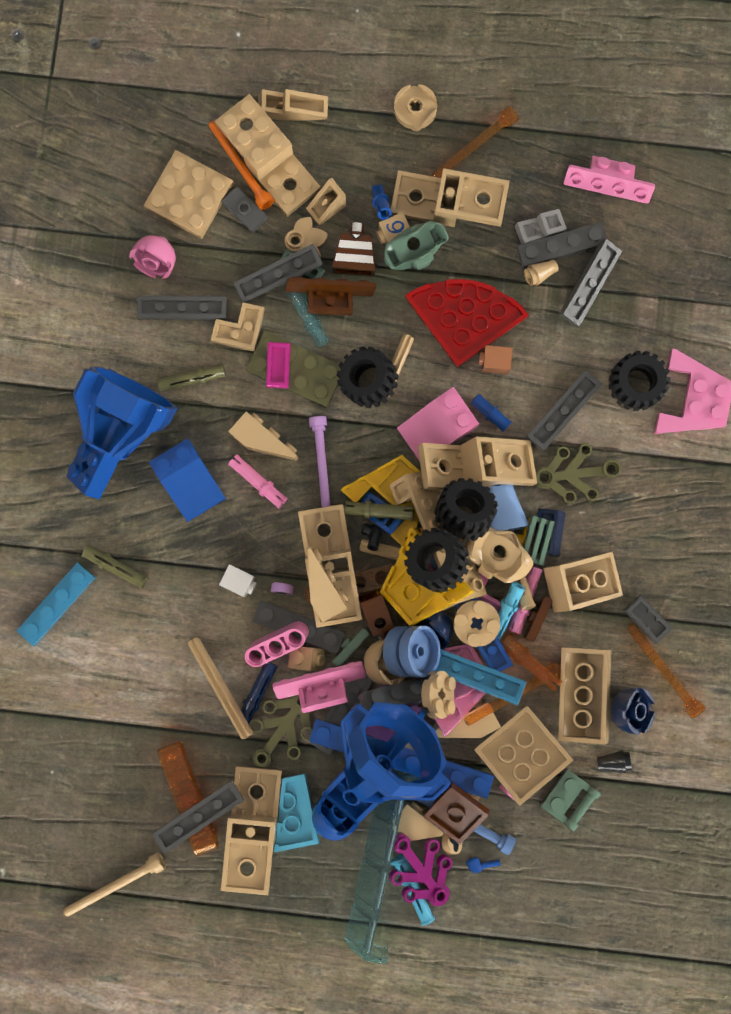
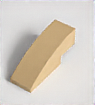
[258,89,328,121]

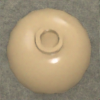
[364,639,405,685]

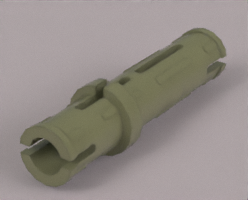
[157,363,226,392]
[344,501,414,521]
[81,544,148,589]

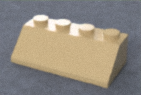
[558,647,611,745]

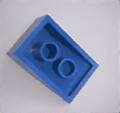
[149,438,226,522]

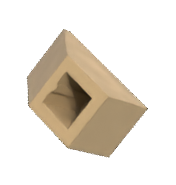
[390,801,444,841]

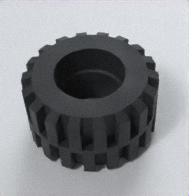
[337,346,399,408]
[608,351,670,411]
[434,478,498,542]
[404,528,470,592]

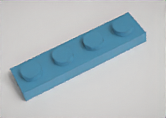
[16,562,96,646]
[435,649,526,705]

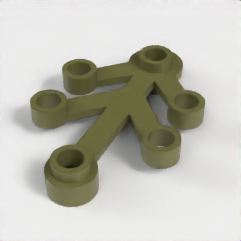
[535,443,621,505]
[249,694,313,767]

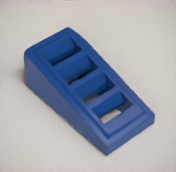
[360,491,402,536]

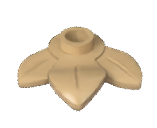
[284,217,328,258]

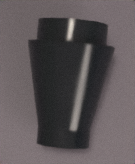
[597,750,632,773]

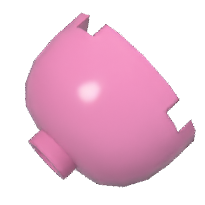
[129,235,176,279]

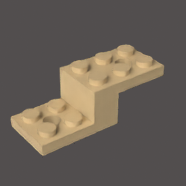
[215,94,321,217]
[391,168,510,227]
[418,437,537,490]
[298,504,362,628]
[221,765,282,895]

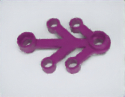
[389,832,452,906]

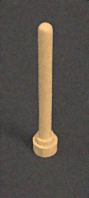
[63,852,166,916]

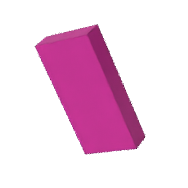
[266,342,291,389]

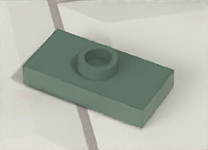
[332,628,369,667]

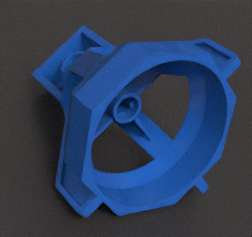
[66,367,178,500]
[322,702,451,825]

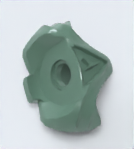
[384,221,449,270]

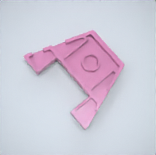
[654,349,731,434]
[434,644,486,737]

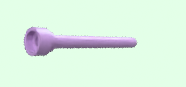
[309,416,331,507]

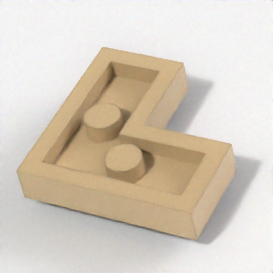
[211,303,265,352]

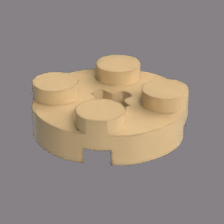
[394,84,437,131]
[454,600,500,647]
[421,671,456,719]

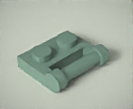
[540,768,601,831]

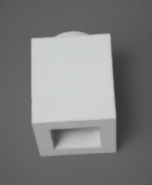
[219,564,257,597]

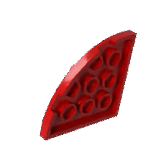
[405,279,529,368]

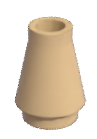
[524,259,559,286]

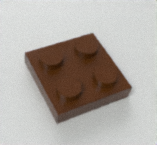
[423,782,490,844]

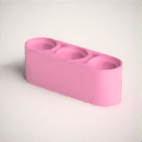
[245,621,309,667]

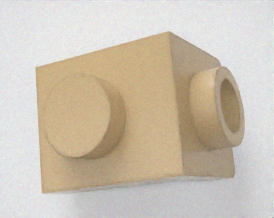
[288,646,326,672]

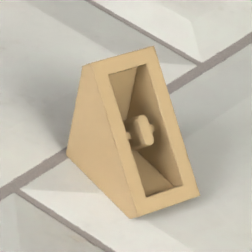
[306,178,346,225]

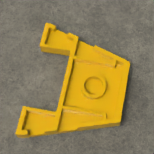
[341,455,421,546]
[380,527,474,626]

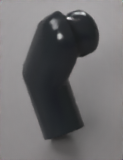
[361,523,382,551]

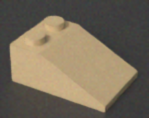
[543,552,623,613]

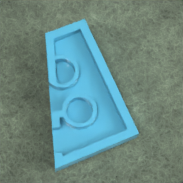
[274,773,320,852]

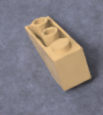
[228,411,298,461]
[307,546,348,623]
[431,699,501,738]

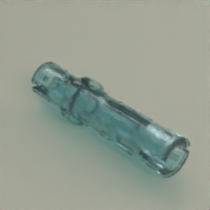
[285,291,330,348]

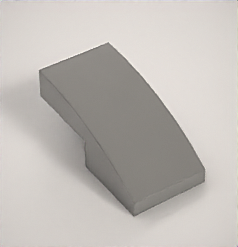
[514,209,567,244]

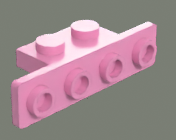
[564,156,655,204]
[272,661,366,713]

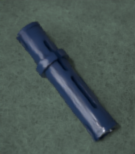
[241,662,278,724]

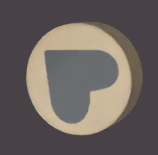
[442,833,462,855]

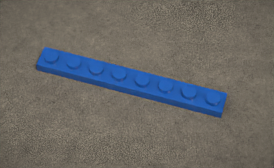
[309,718,494,799]

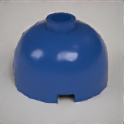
[312,796,359,841]

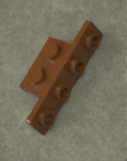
[285,276,376,316]

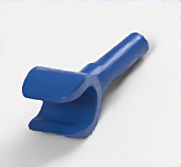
[466,857,500,873]

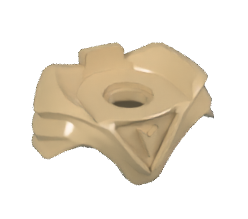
[467,527,533,583]

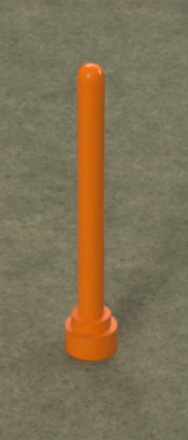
[209,121,275,210]

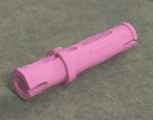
[228,454,288,509]
[507,567,543,635]

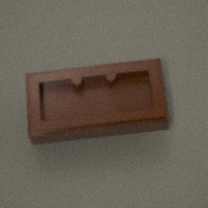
[523,597,553,642]

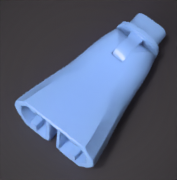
[489,484,529,531]

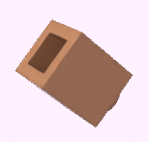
[478,345,512,374]

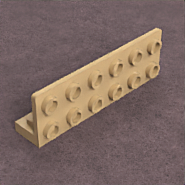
[389,472,487,612]

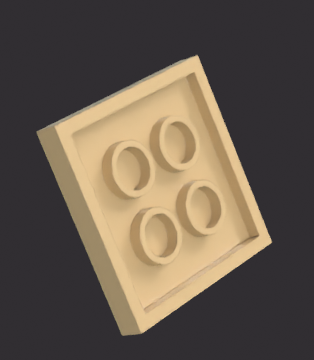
[143,150,234,239]
[474,706,574,806]

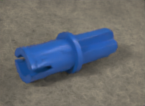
[371,184,392,220]
[471,394,512,432]

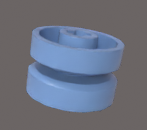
[383,626,441,677]

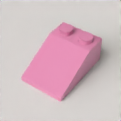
[397,387,479,462]

